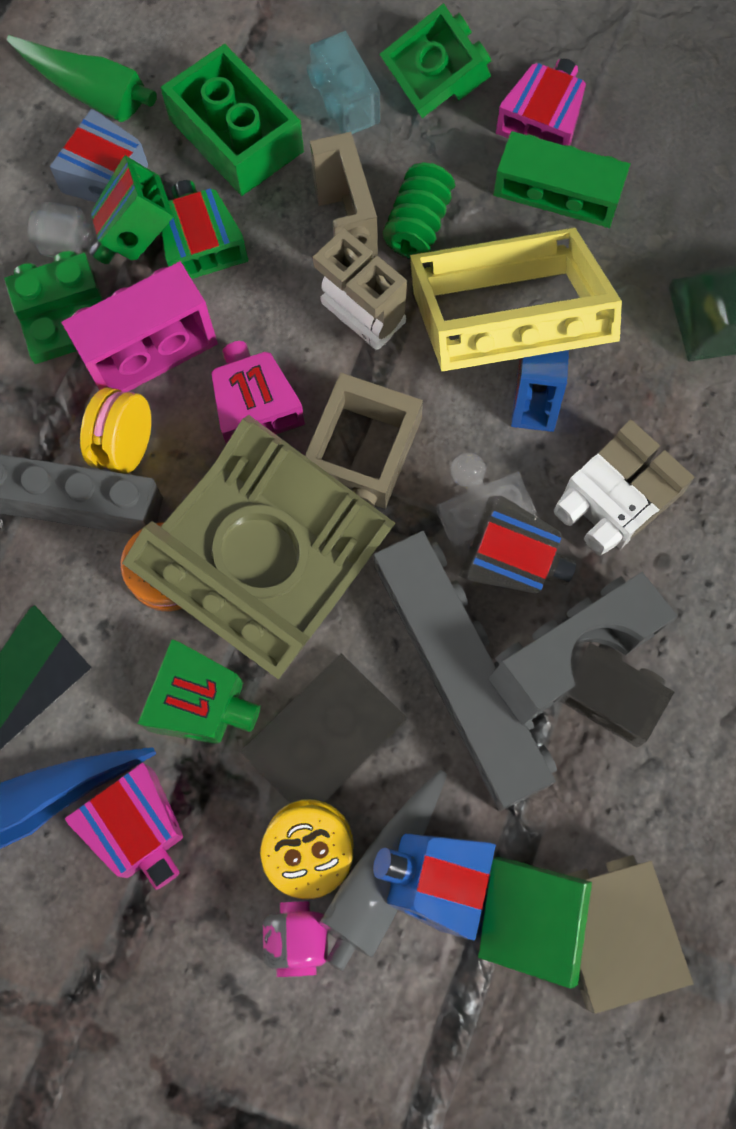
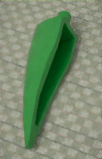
[7,35,157,122]

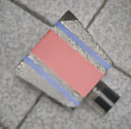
[458,495,576,594]

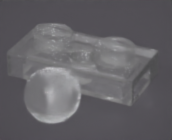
[436,452,537,548]

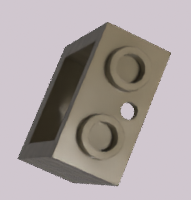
[305,372,423,509]

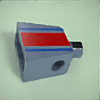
[50,109,148,202]

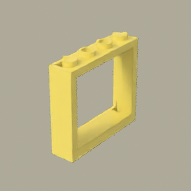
[410,228,622,371]

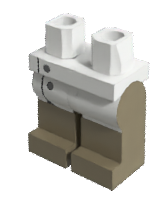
[312,228,407,350]
[554,419,695,556]

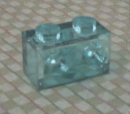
[307,31,380,134]

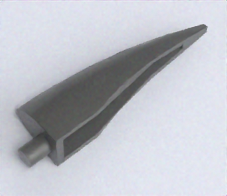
[319,770,447,971]

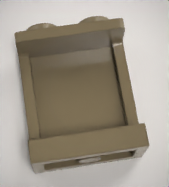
[310,132,378,259]
[565,855,694,1014]

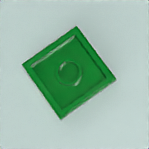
[478,857,592,989]

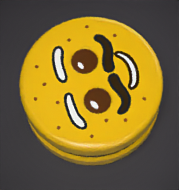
[260,799,354,899]

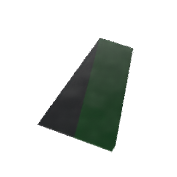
[0,605,92,750]

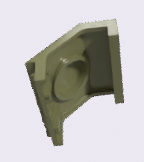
[122,415,395,679]

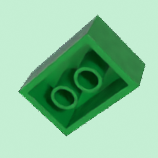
[160,43,304,196]

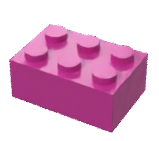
[61,261,218,392]

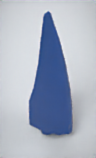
[0,747,156,849]

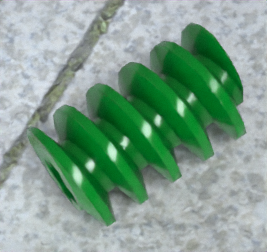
[383,162,456,260]

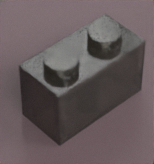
[559,642,675,748]

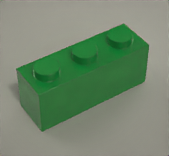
[493,131,631,228]

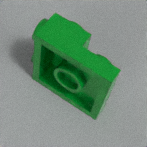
[379,3,492,118]
[4,251,103,364]

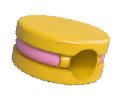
[80,387,151,474]

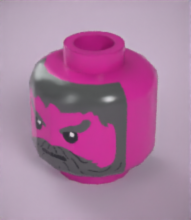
[263,901,328,977]

